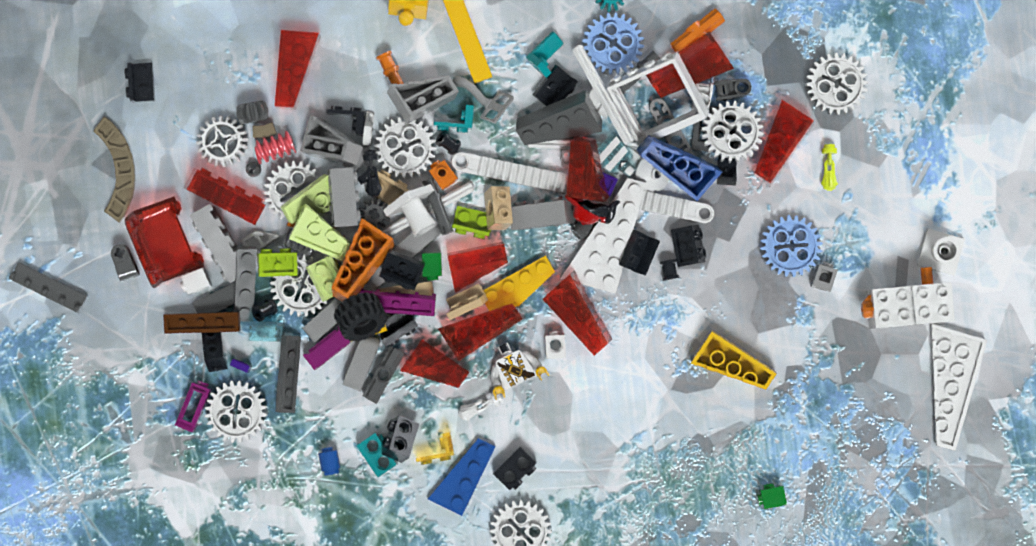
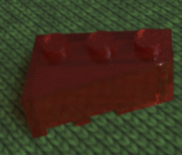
[566,136,609,202]
[400,339,470,388]

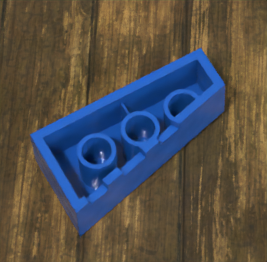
[636,135,722,201]

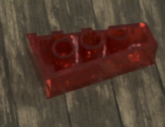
[438,302,526,361]

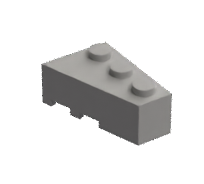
[387,76,459,125]
[300,115,362,165]
[328,167,361,228]
[511,197,577,230]

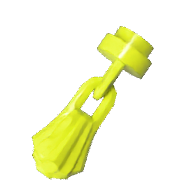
[821,144,838,191]

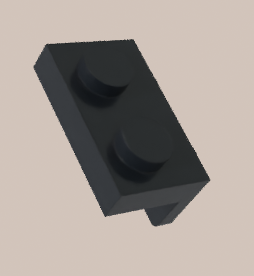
[532,65,578,106]
[379,249,425,290]
[378,313,418,347]

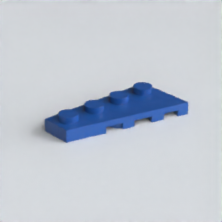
[428,438,496,516]

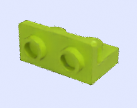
[452,206,491,240]
[257,248,298,277]

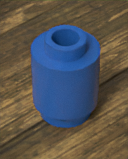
[318,447,340,476]

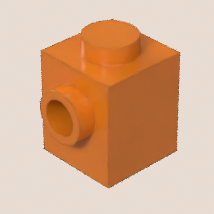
[429,160,458,191]

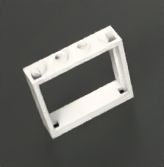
[607,52,709,146]

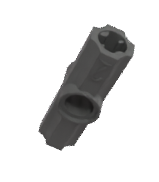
[362,346,405,404]

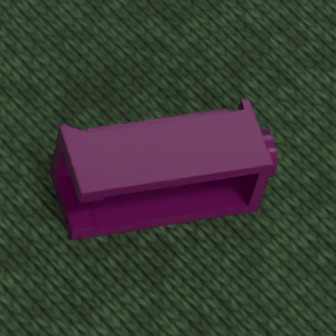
[303,327,352,370]
[175,380,212,432]

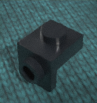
[717,155,737,186]

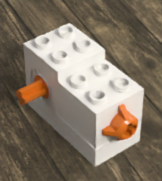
[861,267,955,329]

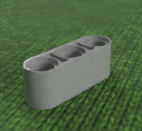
[343,337,381,392]

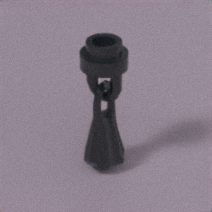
[363,150,383,197]

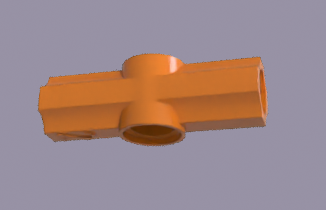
[670,8,725,57]

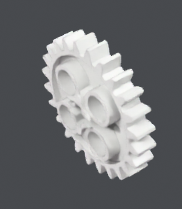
[806,52,869,115]
[701,101,764,163]
[374,117,437,179]
[264,161,321,222]
[270,255,327,317]
[205,381,268,443]
[490,500,552,546]

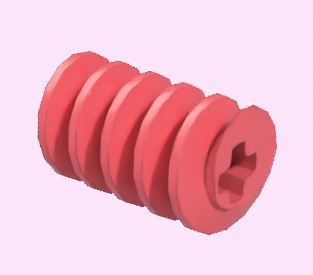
[254,131,297,165]

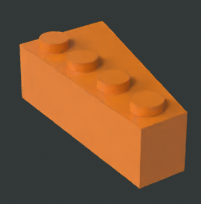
[332,218,394,302]

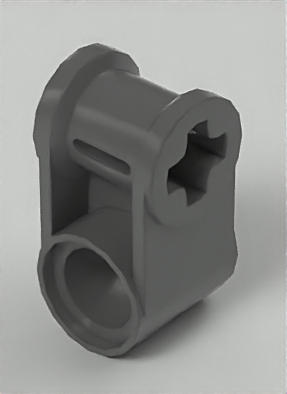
[714,78,752,101]
[111,245,140,283]

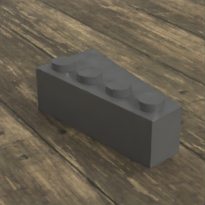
[516,90,602,145]

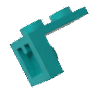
[526,31,564,78]
[434,105,474,133]

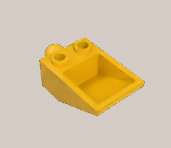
[388,0,429,26]

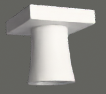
[383,184,437,237]
[917,228,965,276]

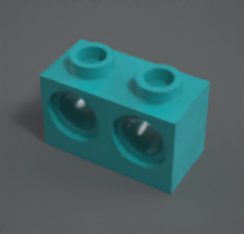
[356,433,398,477]

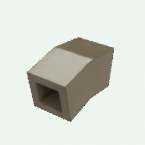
[253,122,277,139]

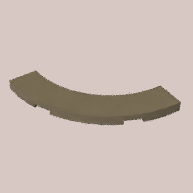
[93,116,136,223]

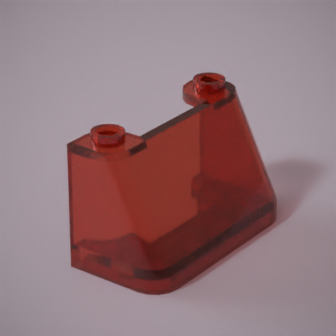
[125,196,204,288]

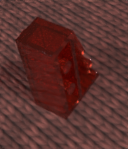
[447,242,508,293]

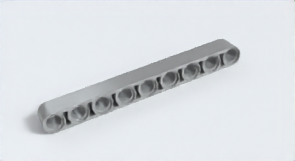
[302,224,442,343]

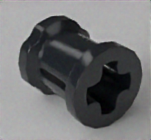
[435,131,461,155]
[659,259,679,281]
[252,299,278,322]

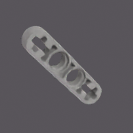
[649,98,695,156]

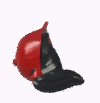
[565,194,620,225]

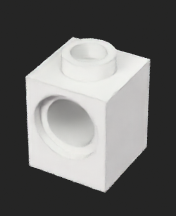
[180,268,212,295]
[545,331,566,359]

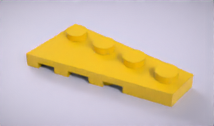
[484,255,555,326]

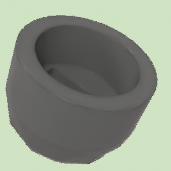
[246,162,262,177]

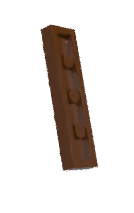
[163,312,241,334]

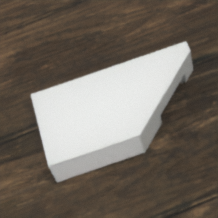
[363,111,374,147]
[240,230,280,251]

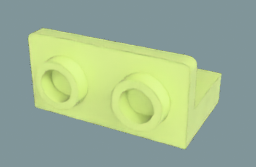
[306,256,339,302]

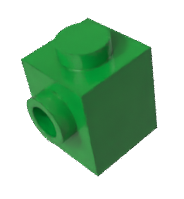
[422,253,442,281]
[757,483,787,509]

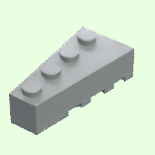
[190,204,237,284]

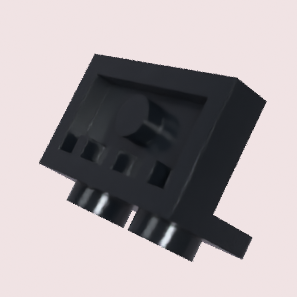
[124,62,155,103]
[671,225,706,267]
[619,229,660,276]

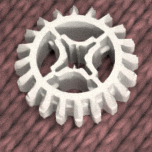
[196,115,249,167]

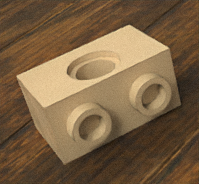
[484,186,513,230]

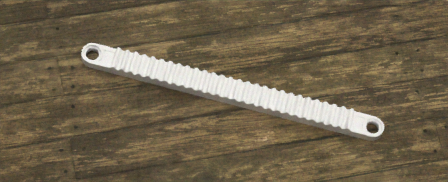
[452,152,714,223]

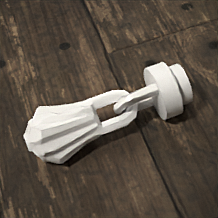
[458,392,503,421]

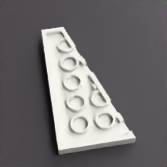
[560,177,646,294]
[931,324,987,451]

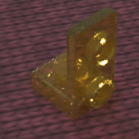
[416,432,455,465]

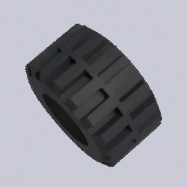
[334,292,387,341]

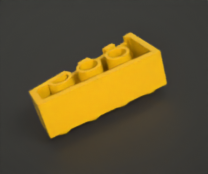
[691,330,777,390]

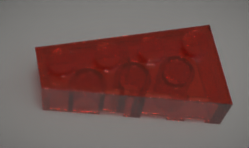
[275,30,321,110]
[646,32,734,98]
[754,100,814,187]
[184,168,266,225]
[543,270,612,356]

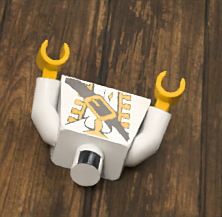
[490,342,549,400]

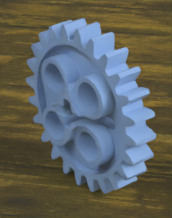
[582,12,644,75]
[760,215,823,277]

